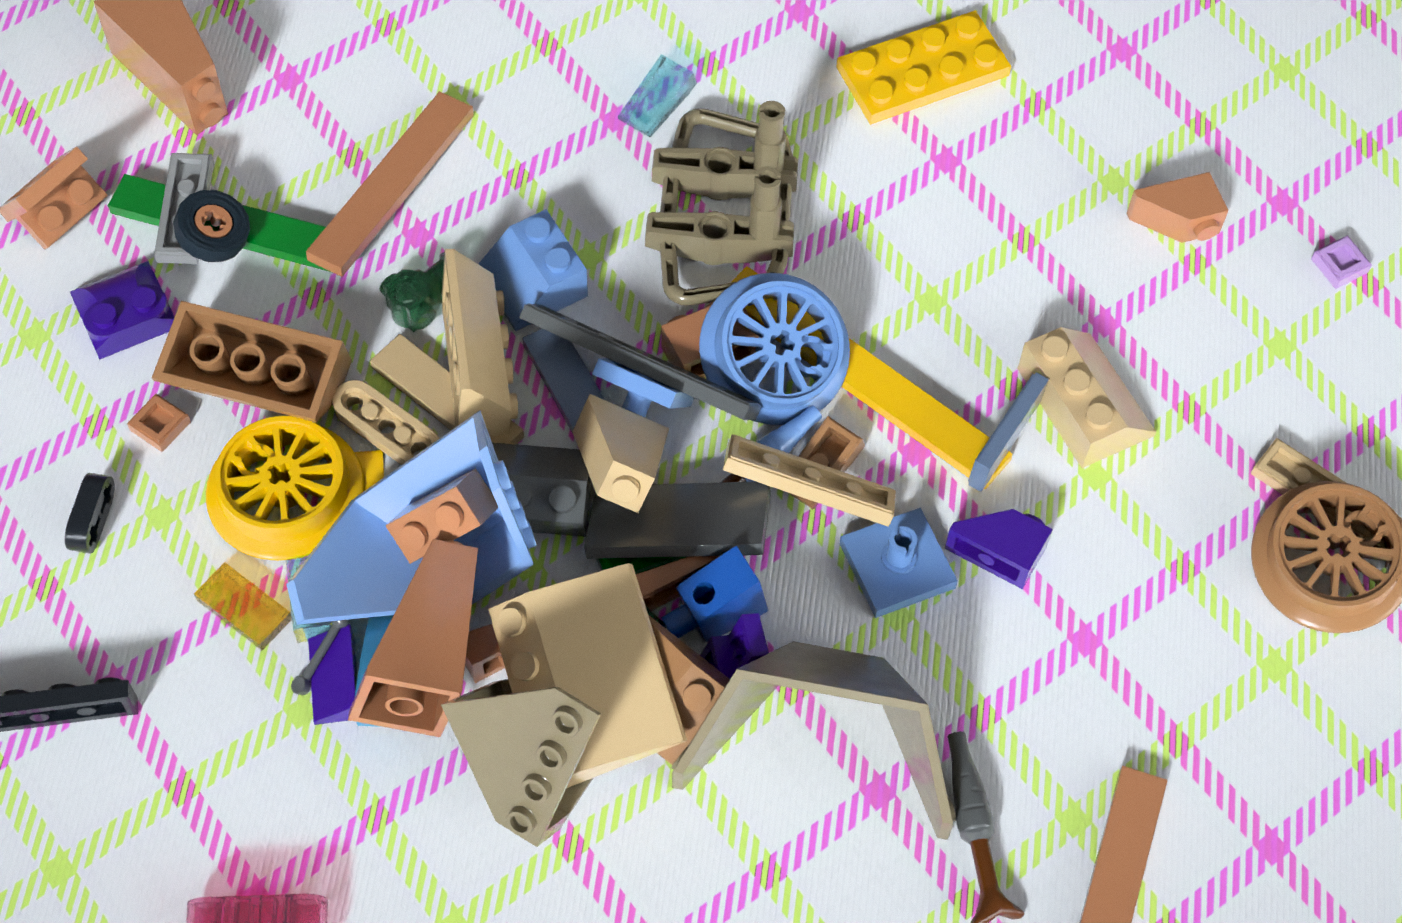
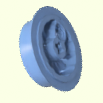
[699,273,850,425]

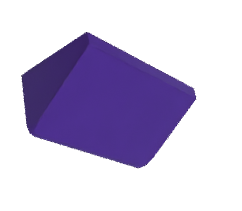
[308,624,357,725]

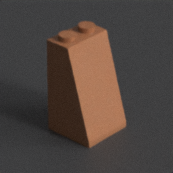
[94,0,228,135]
[348,539,478,737]

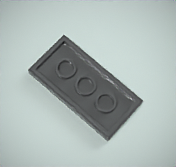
[584,482,771,559]

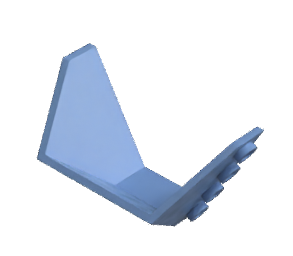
[286,410,537,625]

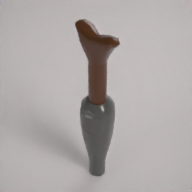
[947,731,1025,923]

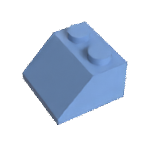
[478,209,588,331]

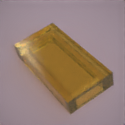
[194,562,293,651]

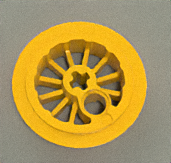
[206,416,364,560]

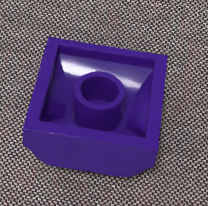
[70,261,175,360]

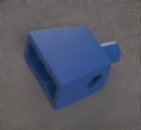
[661,546,769,642]

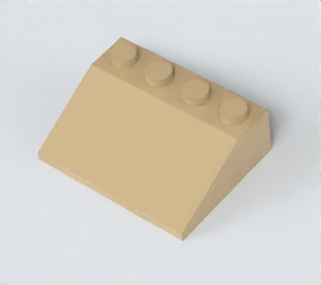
[488,563,687,788]

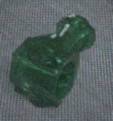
[379,251,445,333]

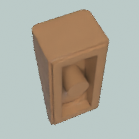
[787,416,865,510]

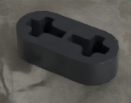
[65,473,115,554]

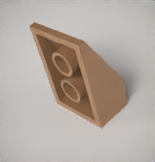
[648,615,730,765]

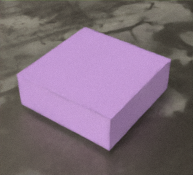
[1311,235,1372,289]

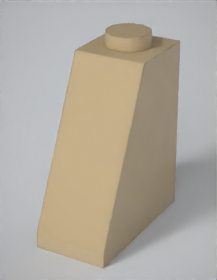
[573,394,669,513]

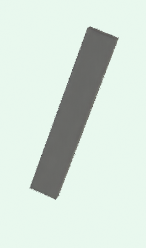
[519,303,762,420]

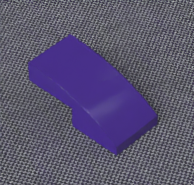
[700,613,769,679]

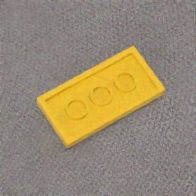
[836,10,1011,125]

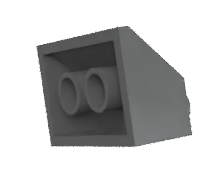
[492,442,591,537]

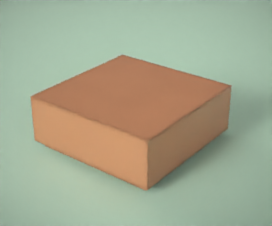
[127,393,191,452]

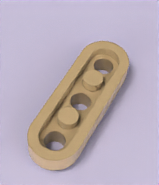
[332,380,439,465]

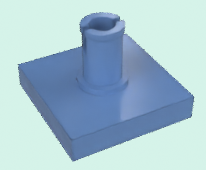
[592,358,694,417]
[839,507,958,618]

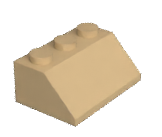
[1017,327,1156,468]

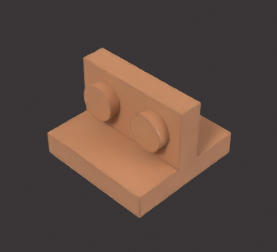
[0,146,108,249]

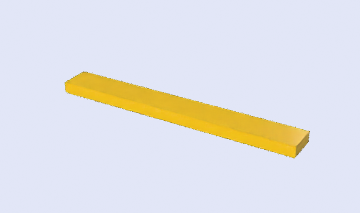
[730,266,1013,490]

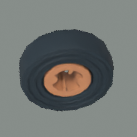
[173,190,250,262]

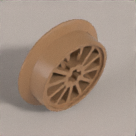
[1251,481,1402,633]

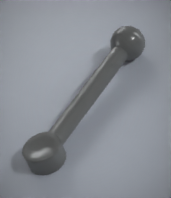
[291,619,350,696]

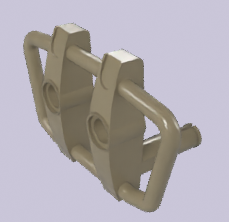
[645,101,798,306]

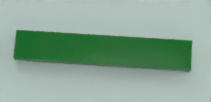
[108,174,333,273]

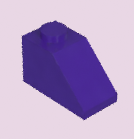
[944,509,1053,590]

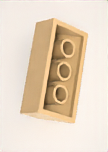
[441,249,518,436]

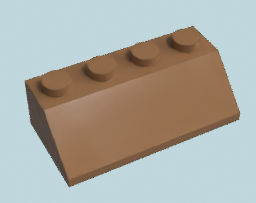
[152,301,352,423]

